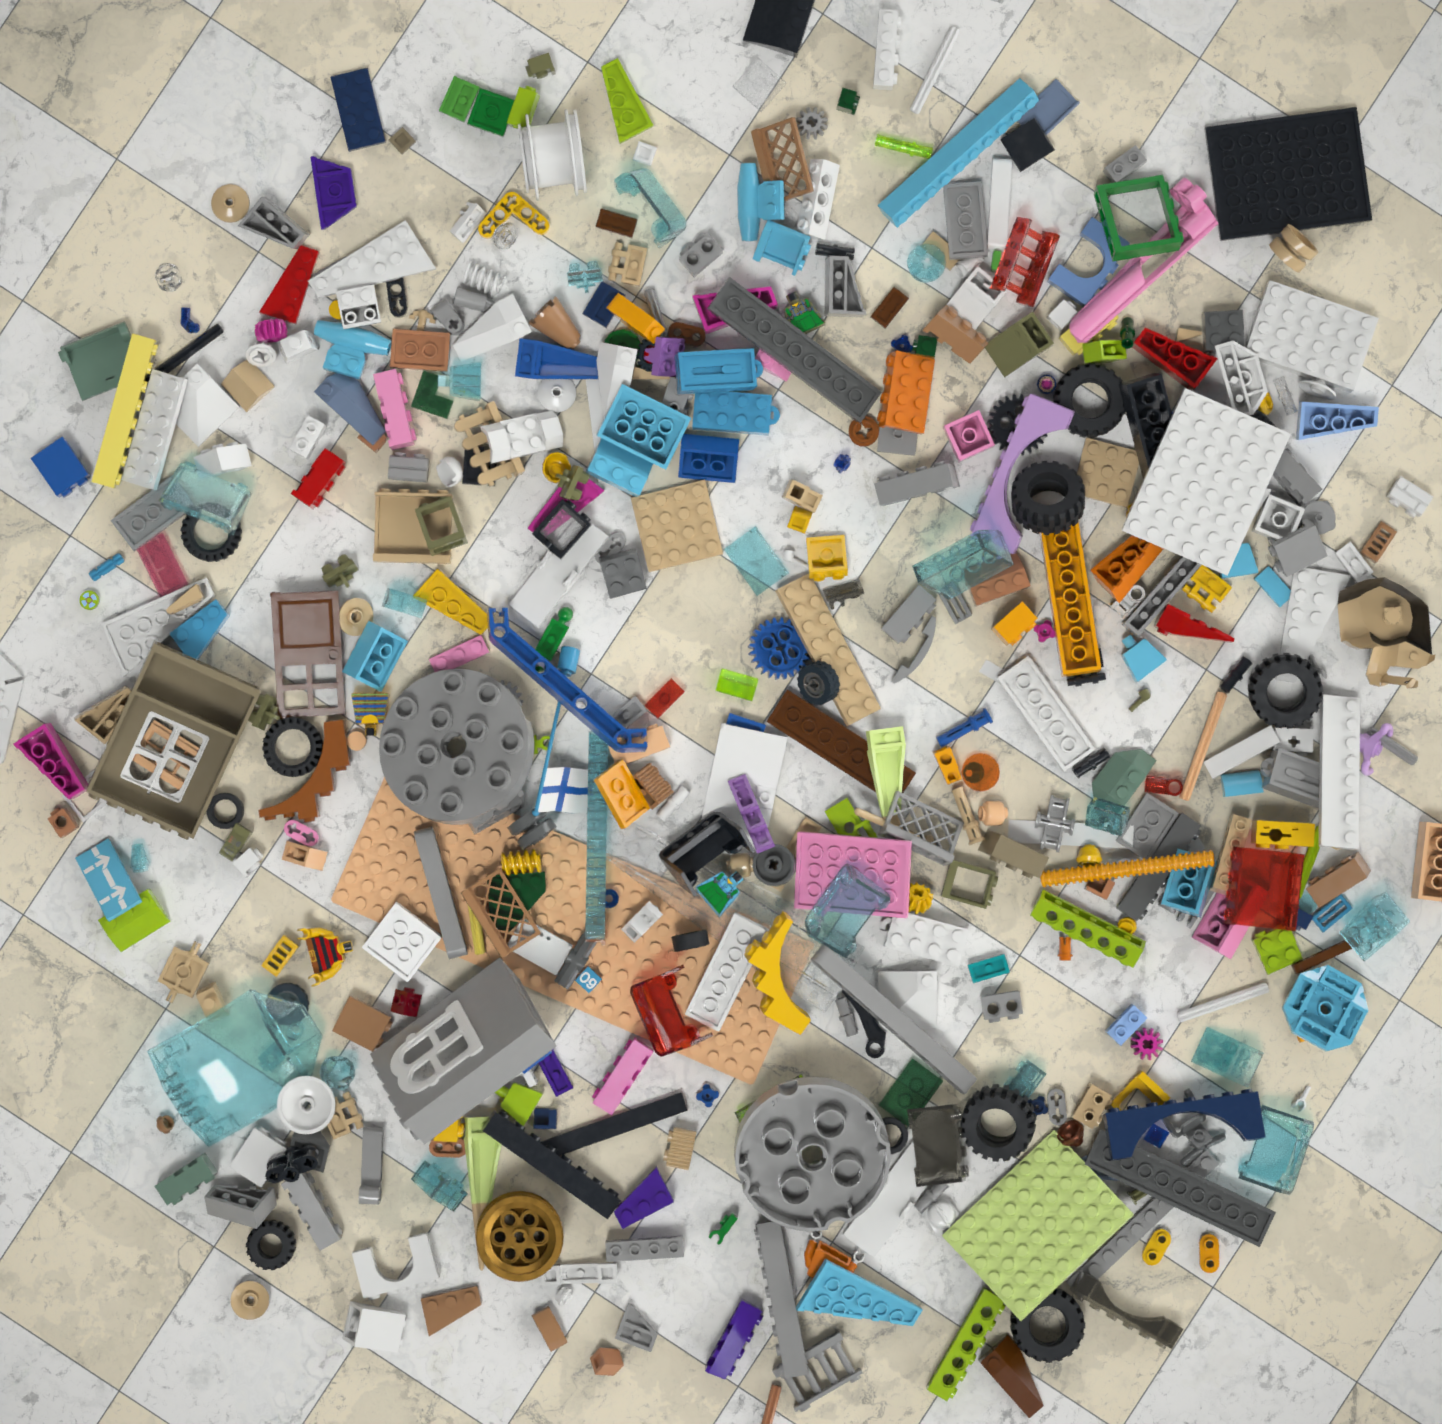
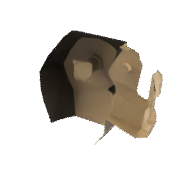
[1338,577,1436,689]

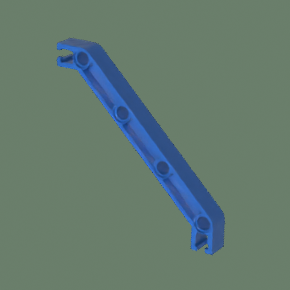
[487,608,648,753]

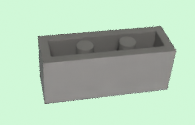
[881,585,936,644]

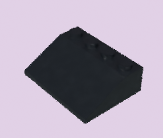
[743,0,815,58]

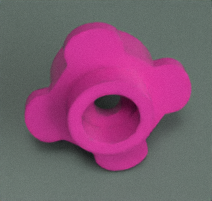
[1034,620,1055,642]

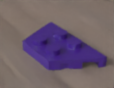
[310,156,357,230]

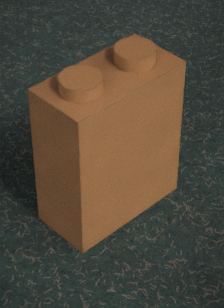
[332,996,393,1052]

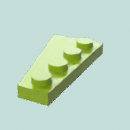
[601,58,654,144]

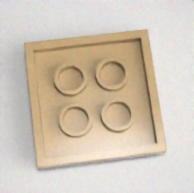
[1077,438,1139,508]

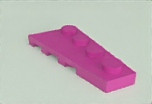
[527,479,604,537]

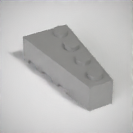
[874,461,960,506]
[281,1172,343,1250]

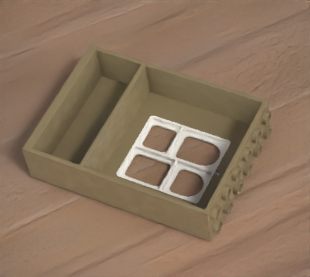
[86,640,261,840]

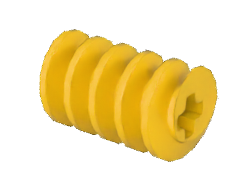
[501,849,541,876]

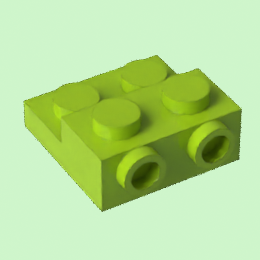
[1251,922,1303,975]

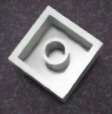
[1252,494,1305,541]

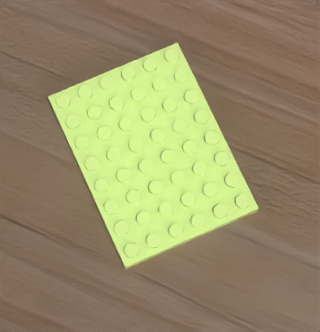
[942,1130,1134,1321]

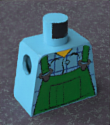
[695,871,744,917]

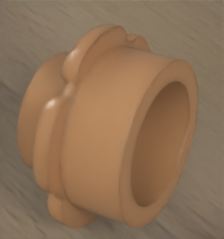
[156,1115,174,1134]

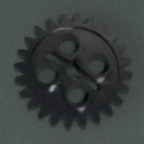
[987,394,1048,456]

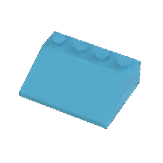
[596,384,691,470]

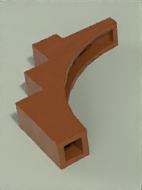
[258,720,351,823]

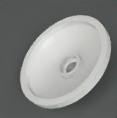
[277,1076,335,1134]

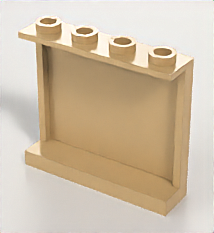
[373,489,453,564]

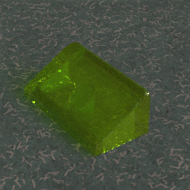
[715,669,758,701]

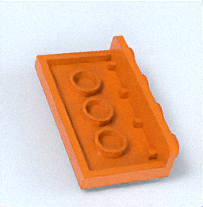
[877,350,935,435]

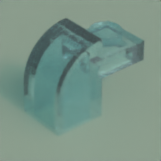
[381,588,427,619]

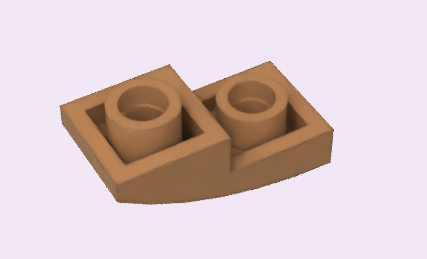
[531,1306,568,1352]

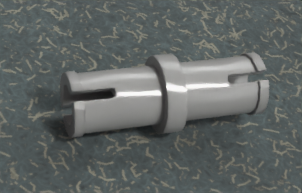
[835,997,858,1037]
[914,1178,949,1214]

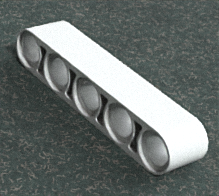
[987,158,1012,253]

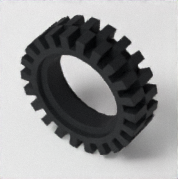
[180,502,242,562]
[262,717,323,777]

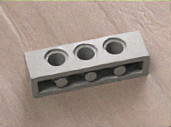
[605,1235,684,1262]

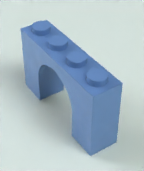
[1047,217,1130,307]

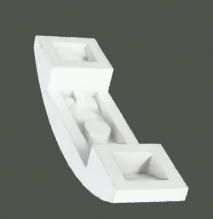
[541,1263,618,1286]

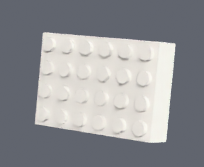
[1245,280,1379,393]

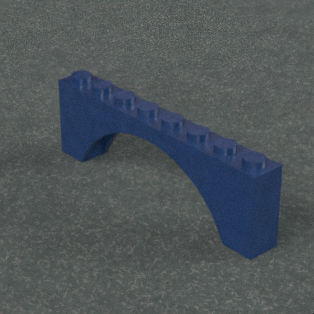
[1103,1089,1266,1161]

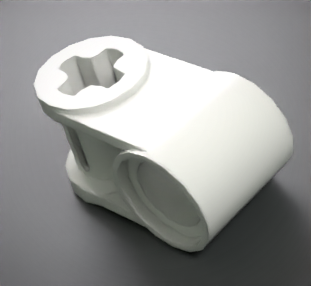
[1110,585,1145,621]

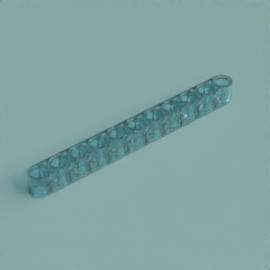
[585,731,608,940]

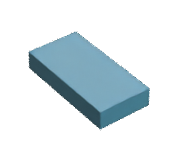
[1254,566,1291,608]

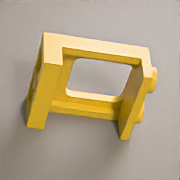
[1111,1070,1171,1111]

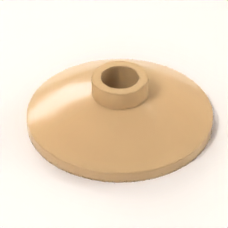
[211,184,250,223]
[339,598,373,636]
[231,1281,269,1320]

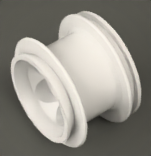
[518,109,587,201]

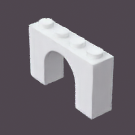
[352,1232,440,1300]

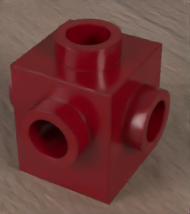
[390,987,422,1017]

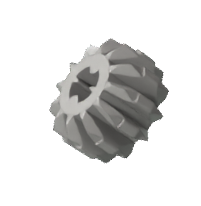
[796,107,828,140]

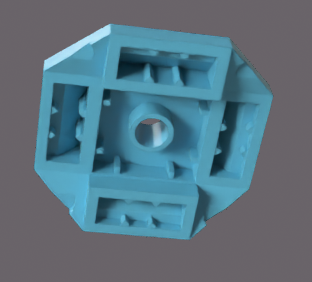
[1282,965,1368,1052]

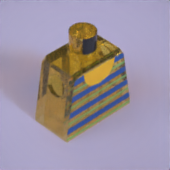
[351,693,390,736]

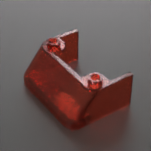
[630,965,713,1057]

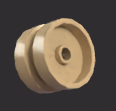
[1269,224,1318,273]

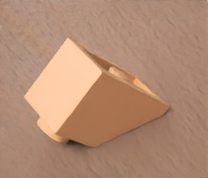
[282,841,327,871]

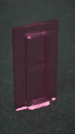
[137,533,188,598]

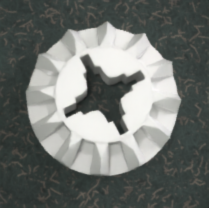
[246,342,276,367]

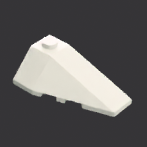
[452,293,532,362]
[597,342,638,420]

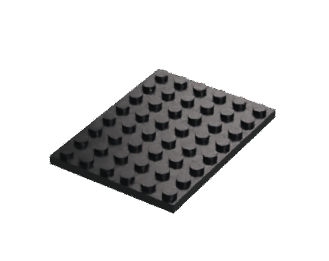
[1204,107,1372,241]

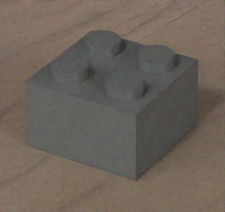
[1202,310,1245,353]
[599,548,647,599]

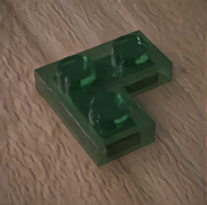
[411,370,454,420]

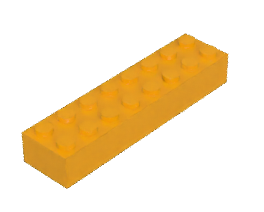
[1039,522,1101,677]

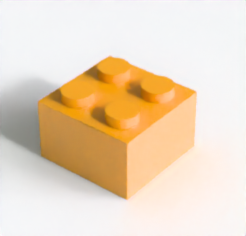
[991,601,1038,646]

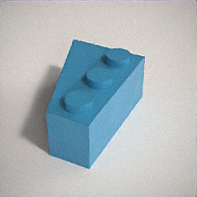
[169,599,230,660]

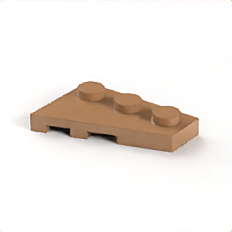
[421,1285,482,1336]

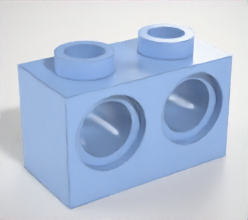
[1105,1004,1147,1046]

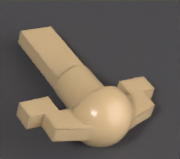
[409,310,436,331]

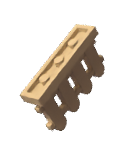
[454,401,525,487]

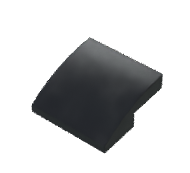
[1000,118,1055,172]

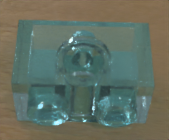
[1085,797,1130,836]

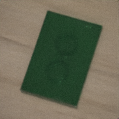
[878,1058,943,1128]

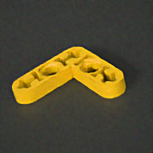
[478,192,550,239]

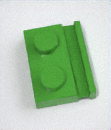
[439,76,480,123]

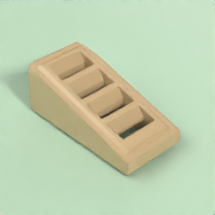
[166,584,205,615]

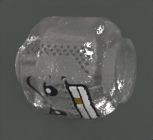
[155,263,183,292]

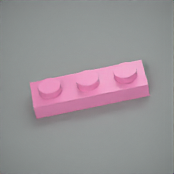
[429,635,490,672]

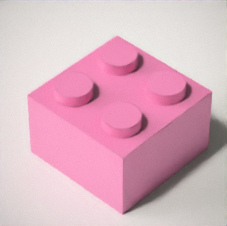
[943,410,995,463]

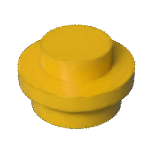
[1117,917,1137,934]

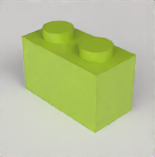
[1082,340,1127,363]

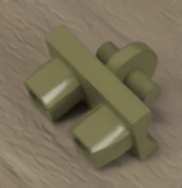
[556,465,590,501]
[321,554,359,588]
[248,694,281,730]

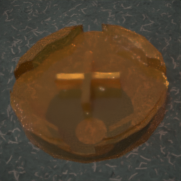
[961,753,1000,792]

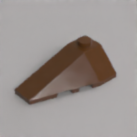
[978,1334,1044,1418]

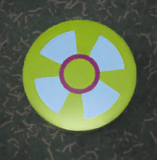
[79,591,100,610]

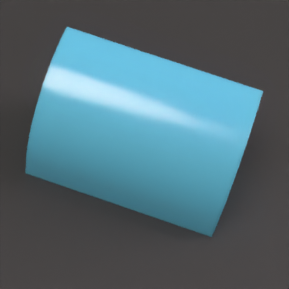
[1220,770,1264,797]

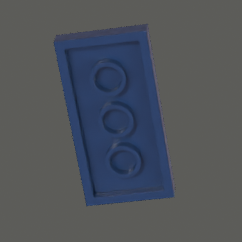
[330,68,386,152]

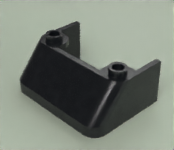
[659,811,755,897]

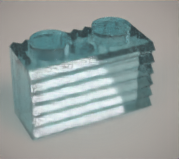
[1004,1059,1047,1098]

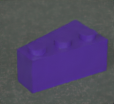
[614,1166,674,1229]

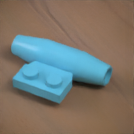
[737,163,784,241]
[314,320,392,379]

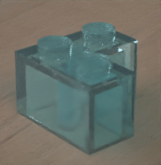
[411,1161,468,1212]

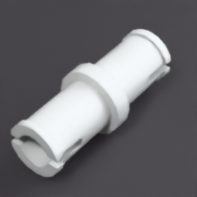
[656,786,691,822]

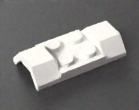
[480,410,563,464]

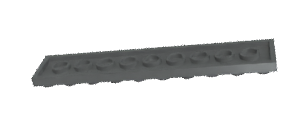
[707,277,882,423]
[1085,1129,1276,1247]

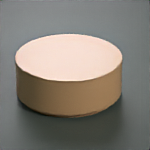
[347,731,367,751]

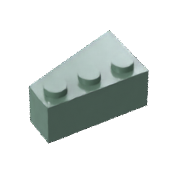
[155,1153,218,1206]

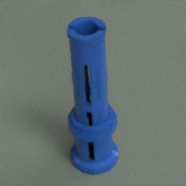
[936,708,993,748]

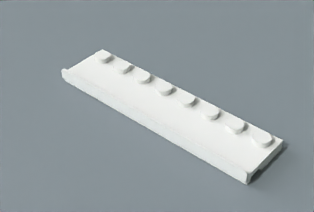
[1319,694,1360,850]

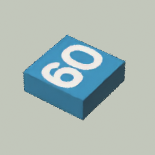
[575,966,602,993]

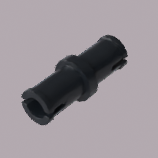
[815,243,855,260]
[1219,656,1252,694]
[1072,747,1110,779]

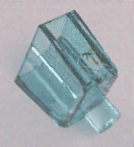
[438,363,481,401]

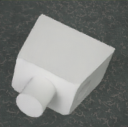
[278,330,319,364]

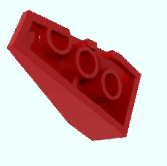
[1154,604,1235,643]

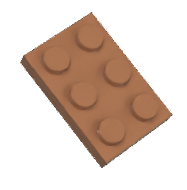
[390,329,451,372]

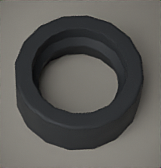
[206,793,244,829]
[671,929,710,952]
[882,1117,908,1154]

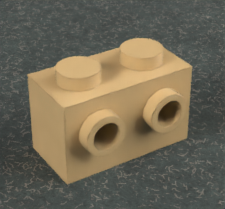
[1071,1083,1112,1129]

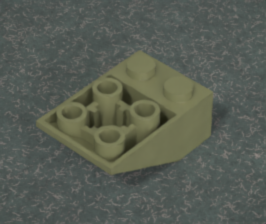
[985,312,1054,378]

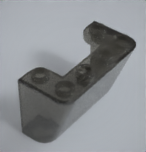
[907,1104,969,1187]

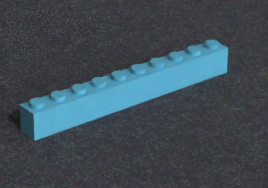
[878,78,1039,228]

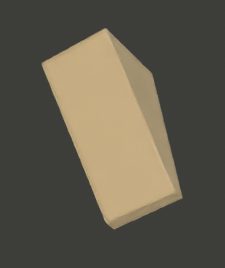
[1175,328,1202,342]

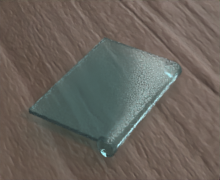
[724,527,789,596]

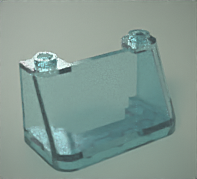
[613,168,686,249]
[159,461,252,536]
[805,863,890,958]
[1238,1105,1314,1195]

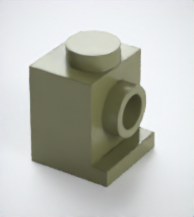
[525,53,556,79]

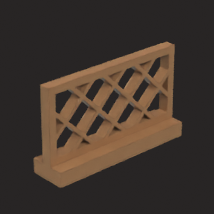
[751,117,814,203]
[461,868,541,958]

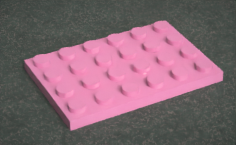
[794,831,912,918]

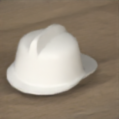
[924,1196,961,1239]

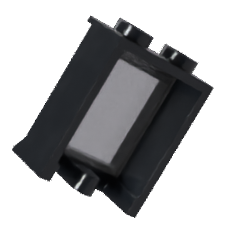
[532,499,592,560]

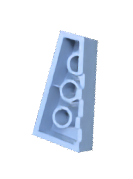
[1296,401,1379,440]

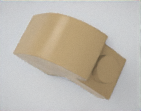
[782,479,823,513]

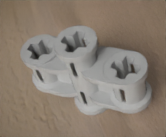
[1034,795,1076,853]

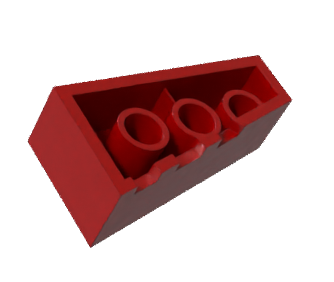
[1132,328,1218,391]

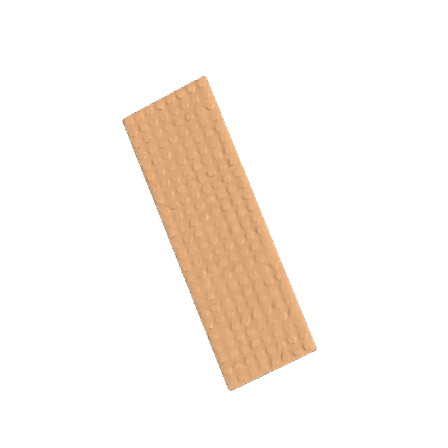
[331,777,813,1084]

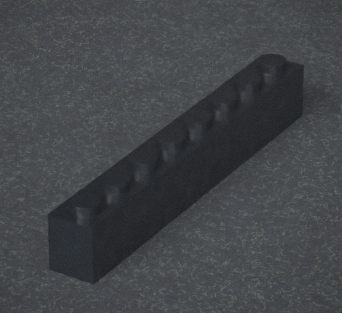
[481,1110,621,1220]

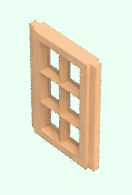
[133,720,199,790]

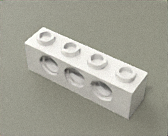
[796,159,840,240]

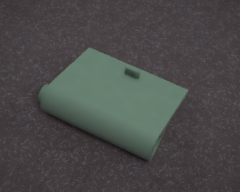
[58,321,131,401]

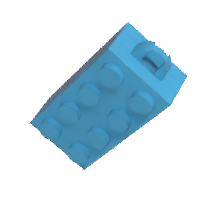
[674,348,763,394]
[692,392,780,436]

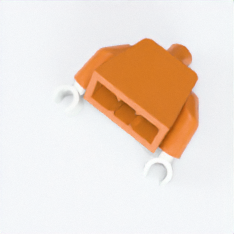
[804,1231,864,1283]

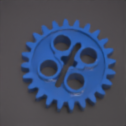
[748,617,809,680]

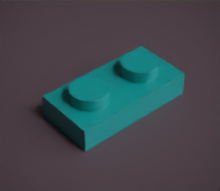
[967,954,1010,983]

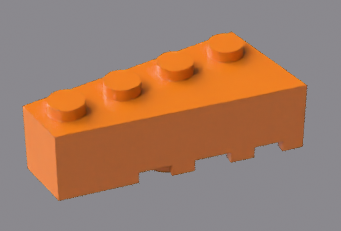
[1090,535,1164,603]

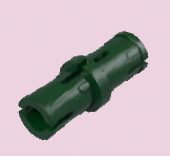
[1120,317,1135,349]

